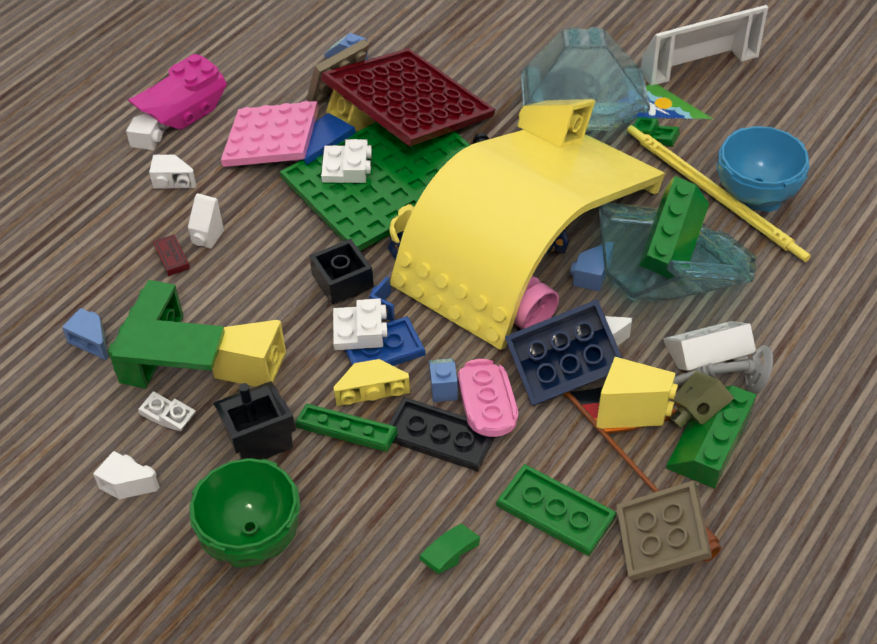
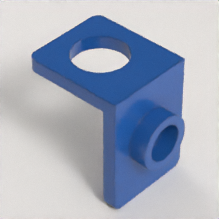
[369,276,395,321]

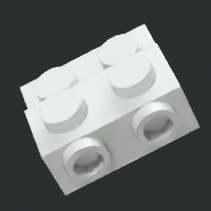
[321,139,372,183]
[333,298,387,350]

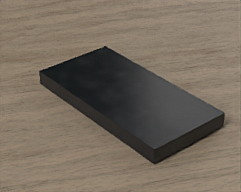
[388,397,495,472]

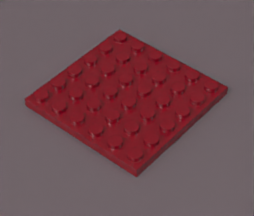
[321,48,496,146]

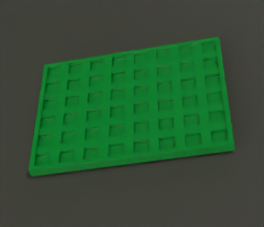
[280,122,470,251]

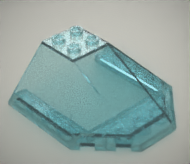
[521,27,650,131]
[598,203,756,301]

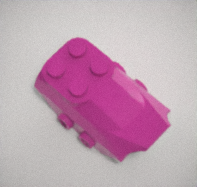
[127,54,227,130]

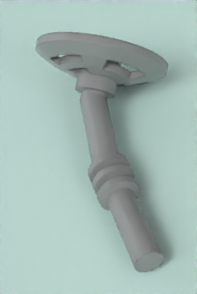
[674,345,773,395]

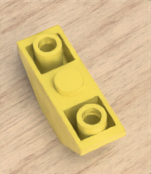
[334,359,410,406]

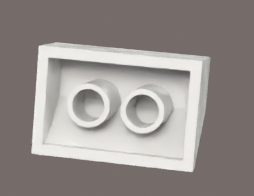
[663,321,756,372]

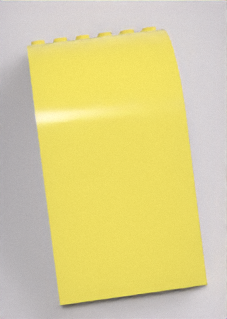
[390,130,665,350]

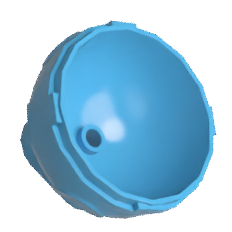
[716,126,809,212]

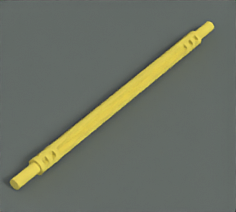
[627,125,811,262]

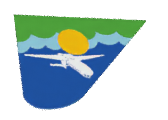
[614,84,713,119]

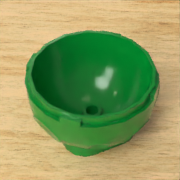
[189,458,301,567]

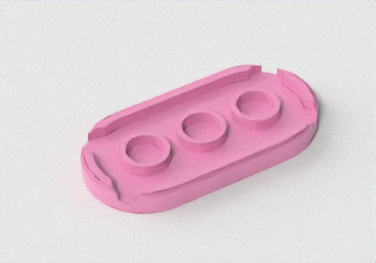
[458,359,518,437]

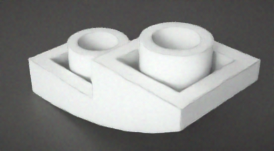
[139,391,196,431]

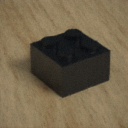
[309,239,374,304]

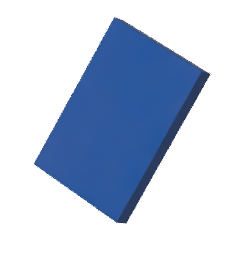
[300,113,356,165]
[344,316,426,366]

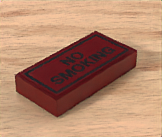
[153,234,190,276]

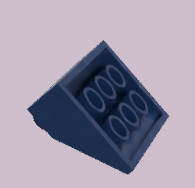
[505,299,623,406]

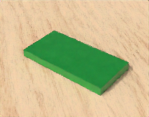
[112,317,225,371]
[496,464,617,557]

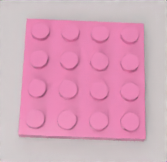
[221,101,319,167]

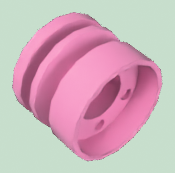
[514,275,559,330]

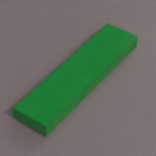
[295,403,398,452]

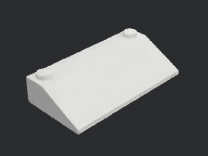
[640,5,768,86]

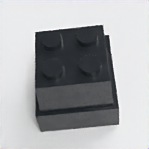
[213,381,296,460]

